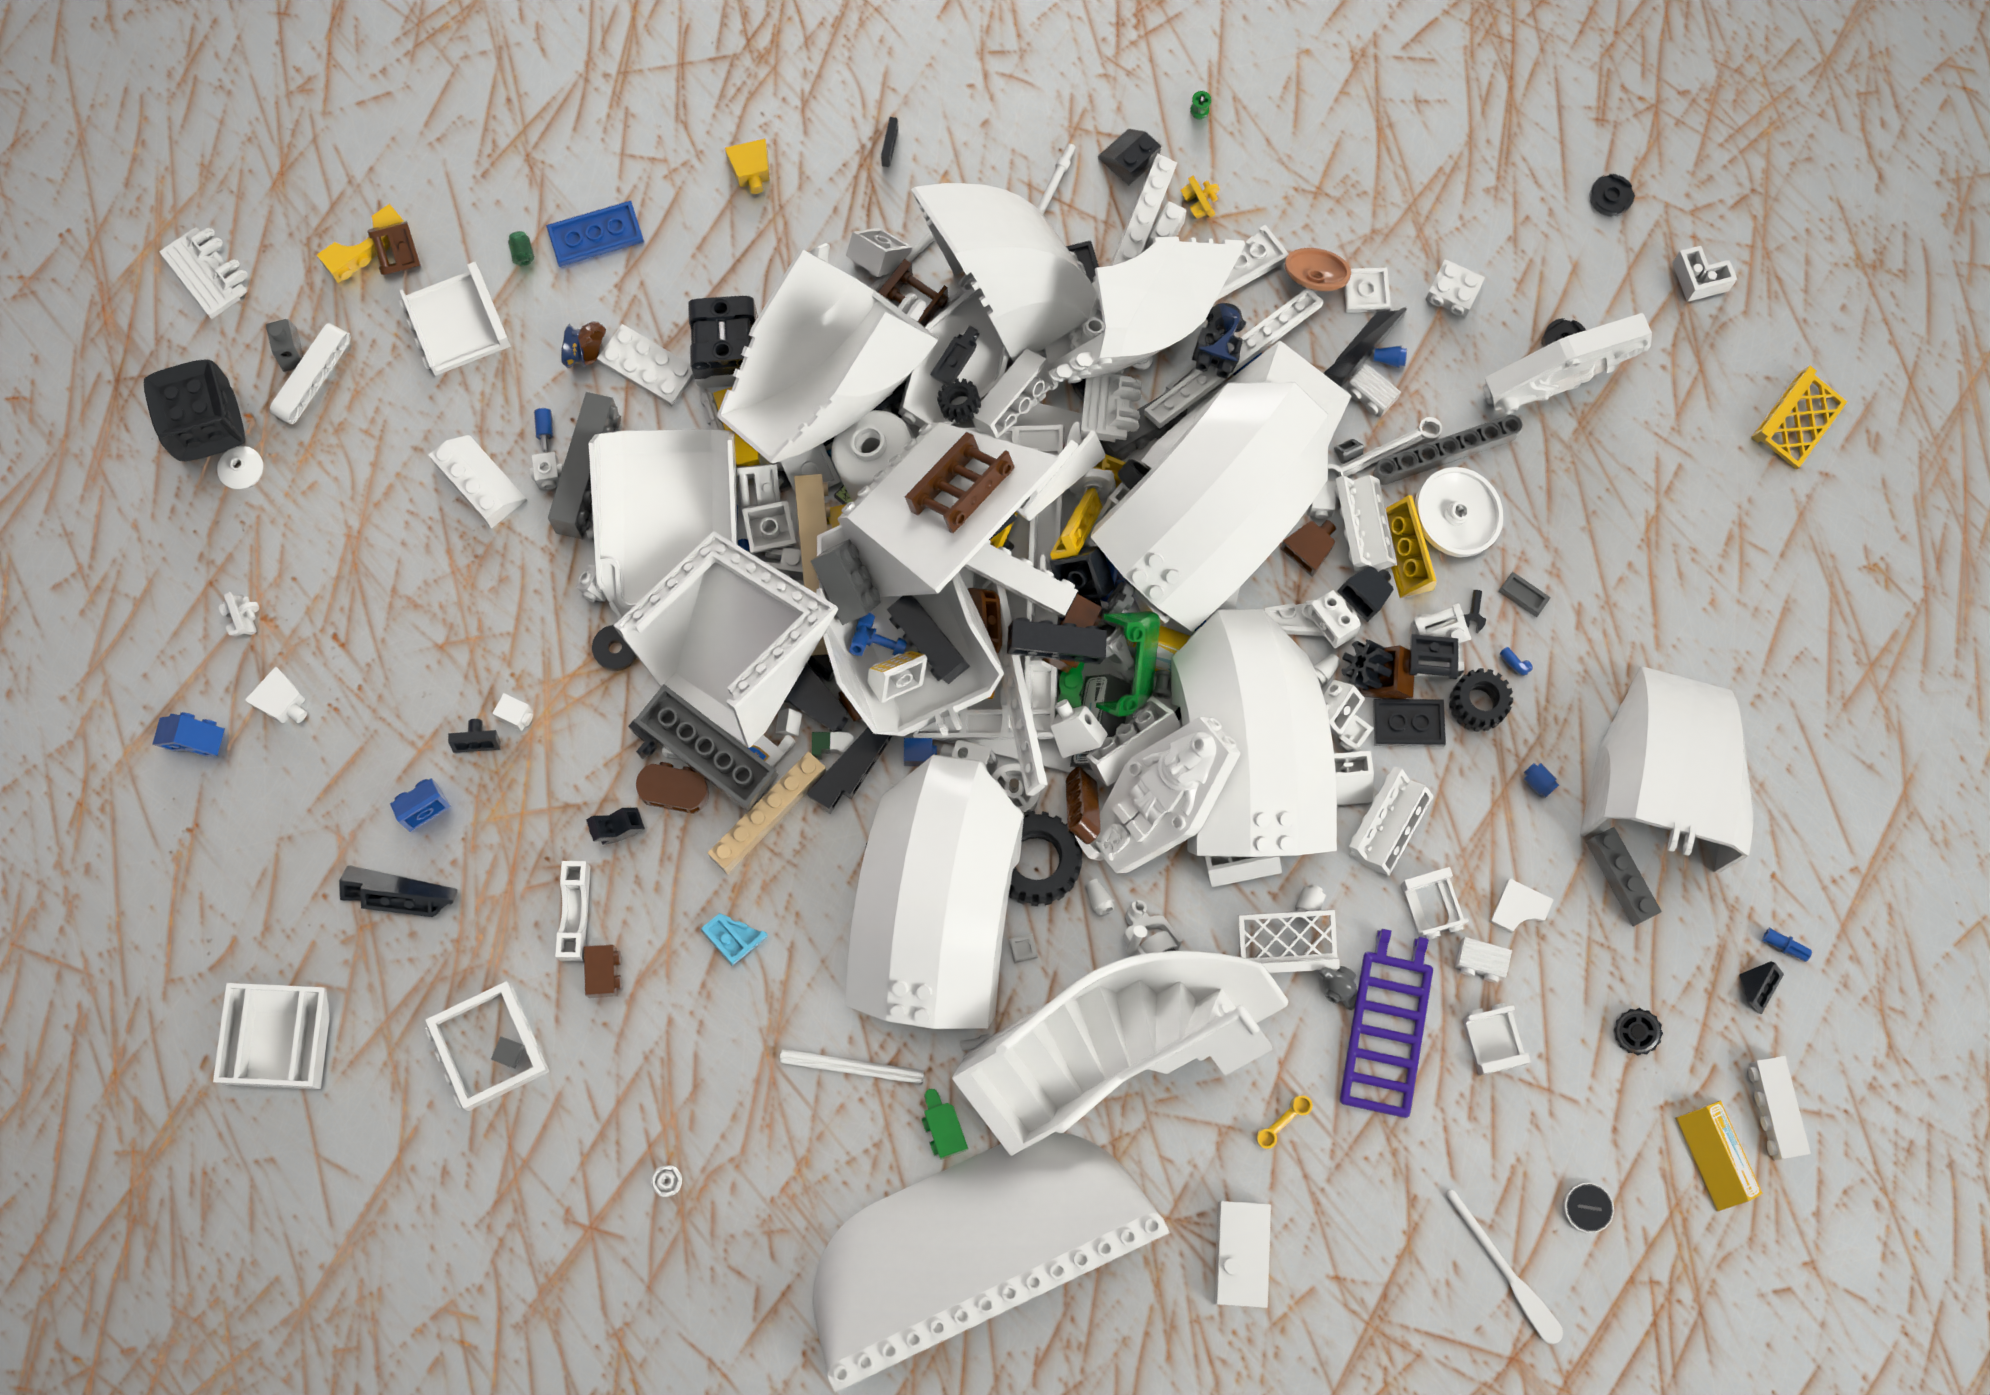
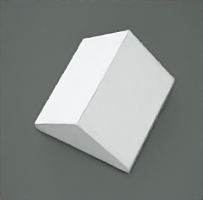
[775,708,802,737]

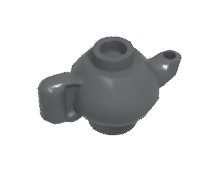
[1319,966,1357,1010]

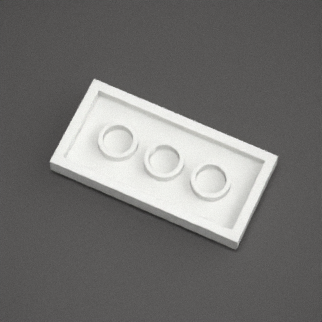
[597,324,694,407]

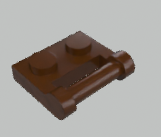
[367,221,421,275]

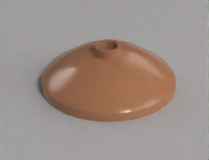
[1285,248,1351,292]

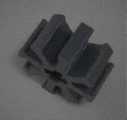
[1341,639,1393,690]

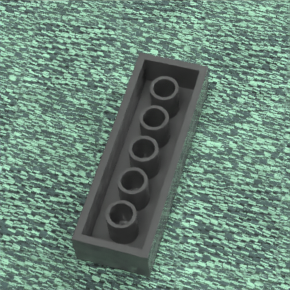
[548,392,621,539]
[634,684,778,811]

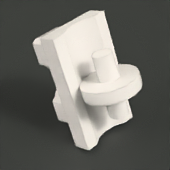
[218,592,260,636]

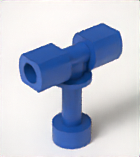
[849,613,907,656]

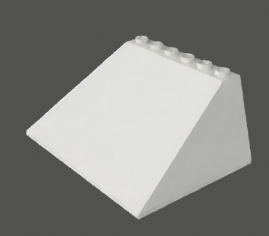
[837,422,1063,597]
[613,531,838,748]

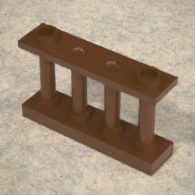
[878,259,949,327]
[905,432,1015,533]

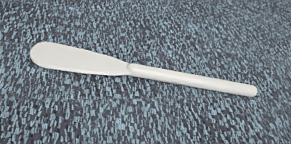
[1446,1190,1563,1344]

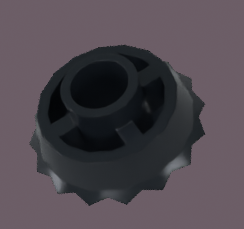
[1614,1008,1663,1056]

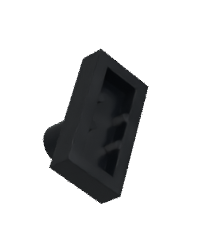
[448,719,501,753]

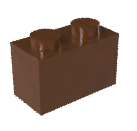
[584,945,622,998]

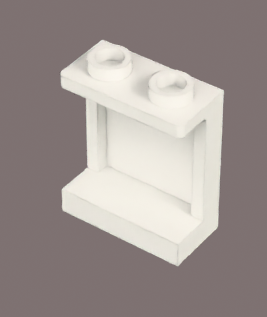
[1463,1003,1531,1076]

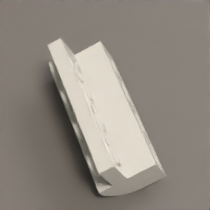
[1335,475,1397,572]
[1349,766,1434,876]

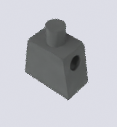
[266,319,303,372]

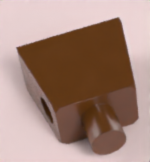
[1280,520,1336,577]

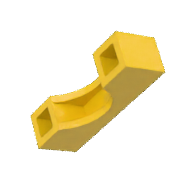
[316,203,404,283]

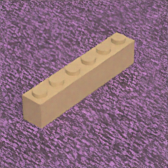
[708,751,827,874]

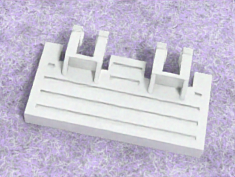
[159,227,248,319]
[1080,373,1142,442]

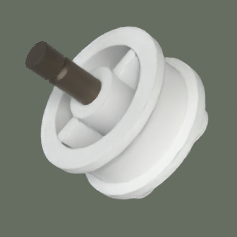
[991,763,1040,816]

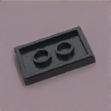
[1373,699,1446,747]

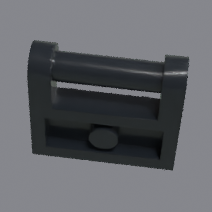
[1409,634,1458,679]

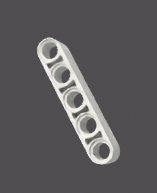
[270,323,351,424]

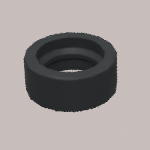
[1118,459,1150,490]

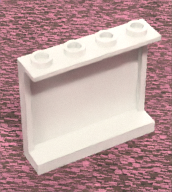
[399,261,511,376]

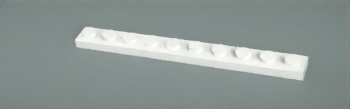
[1144,288,1323,428]
[982,580,1047,796]

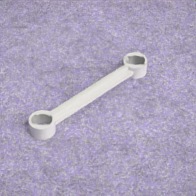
[1326,417,1442,486]

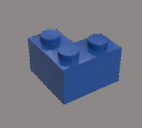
[152,712,225,757]

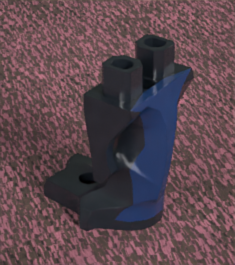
[1192,303,1246,379]

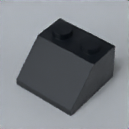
[1098,129,1161,186]

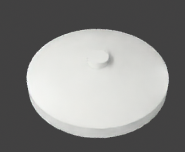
[1415,467,1503,557]

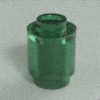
[508,231,535,266]

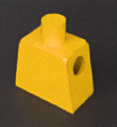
[725,138,770,194]

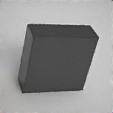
[491,1036,525,1069]

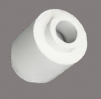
[1295,884,1326,921]

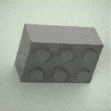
[811,539,881,625]

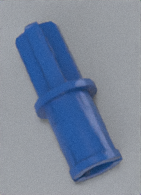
[1762,927,1812,962]

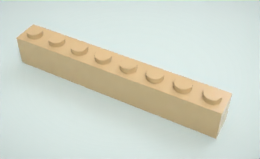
[794,474,832,656]

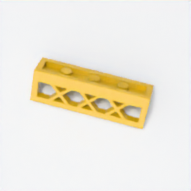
[1050,488,1103,560]

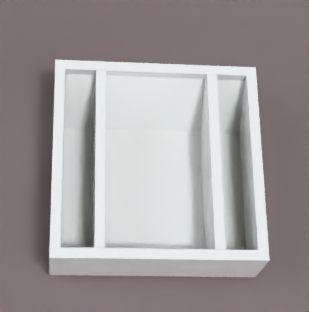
[213,983,330,1089]

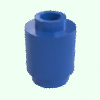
[1524,763,1559,798]

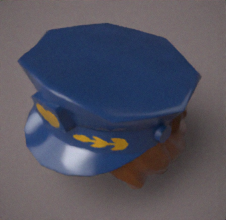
[561,321,606,369]

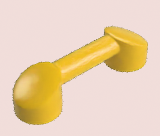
[1256,1095,1313,1149]

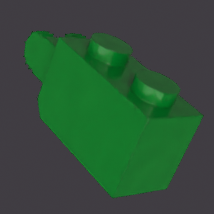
[921,1089,968,1160]

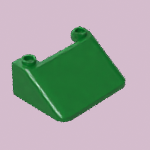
[1096,611,1160,717]

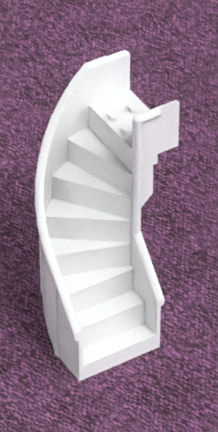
[952,951,1288,1156]

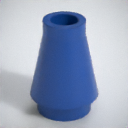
[1374,346,1407,368]

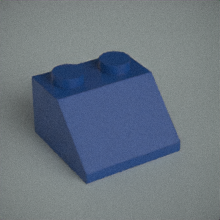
[390,778,451,832]

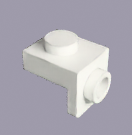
[1337,715,1374,752]

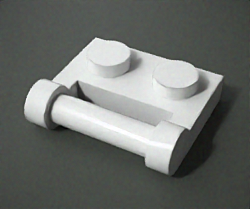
[736,463,780,514]
[1414,603,1471,644]

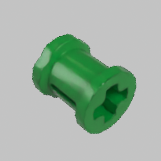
[1190,91,1211,119]

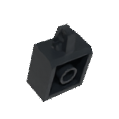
[1049,545,1115,610]

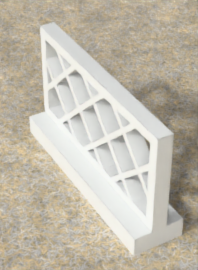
[1238,909,1340,973]

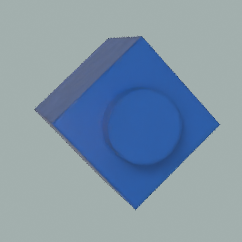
[904,738,937,766]

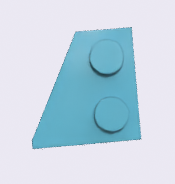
[701,913,768,966]

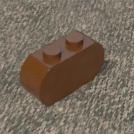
[967,588,1002,655]
[636,762,709,814]

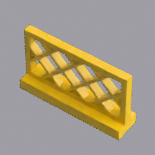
[1751,366,1847,469]

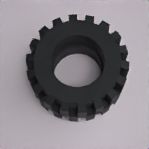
[1449,668,1513,732]

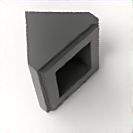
[1334,439,1364,464]

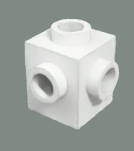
[530,452,563,490]
[576,564,607,602]

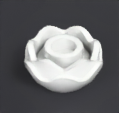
[651,1165,682,1197]

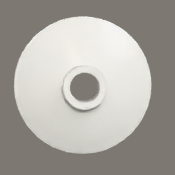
[217,446,264,490]

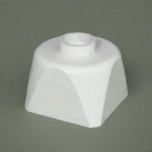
[831,410,915,502]

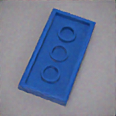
[546,200,644,267]

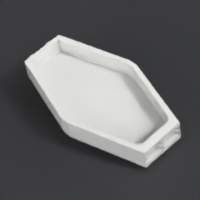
[898,287,1009,428]
[1483,313,1652,414]
[1092,717,1241,873]

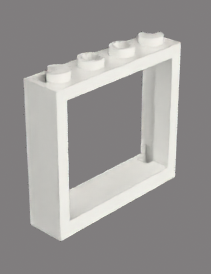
[425,981,550,1111]

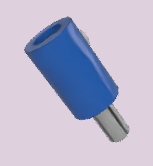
[534,408,553,452]

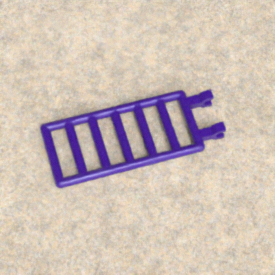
[1339,928,1433,1118]

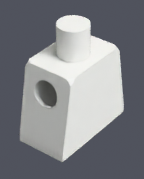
[245,667,307,724]
[1051,699,1108,758]
[940,740,998,775]

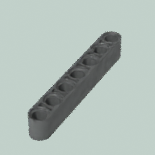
[1373,415,1523,485]

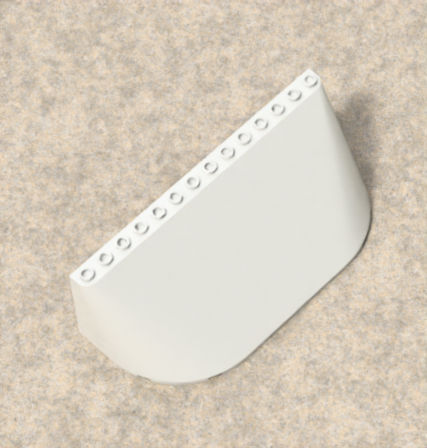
[813,1132,1170,1392]

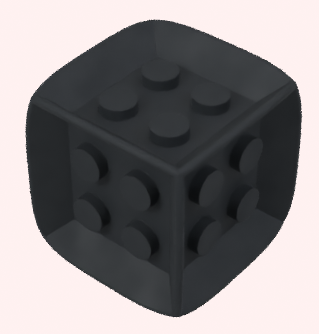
[144,359,245,461]

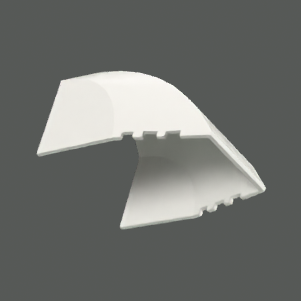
[911,183,1096,363]
[717,248,938,463]
[817,525,1004,737]
[1580,666,1753,873]

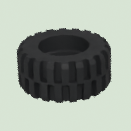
[1008,811,1083,906]

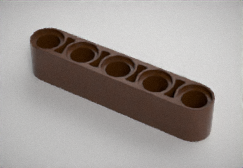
[1066,766,1101,845]

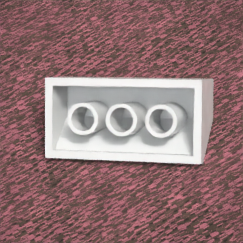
[429,435,527,529]

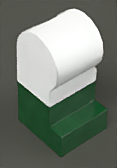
[812,732,855,760]

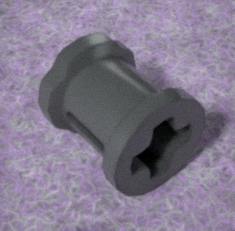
[1152,670,1172,699]

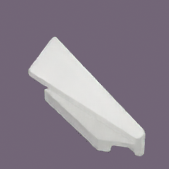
[1016,430,1105,521]

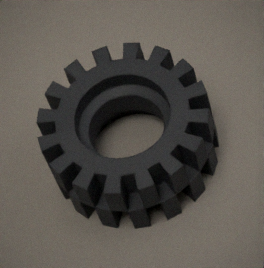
[937,378,981,423]

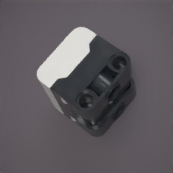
[688,296,758,388]

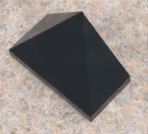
[1739,961,1784,1014]

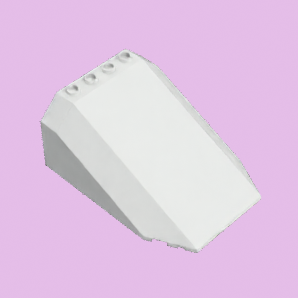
[589,429,737,620]

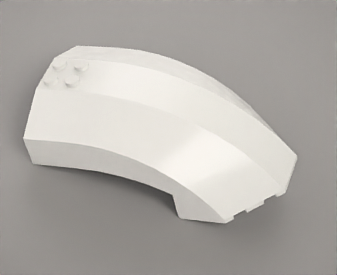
[1091,382,1328,632]
[1171,609,1337,857]
[845,755,1024,1029]

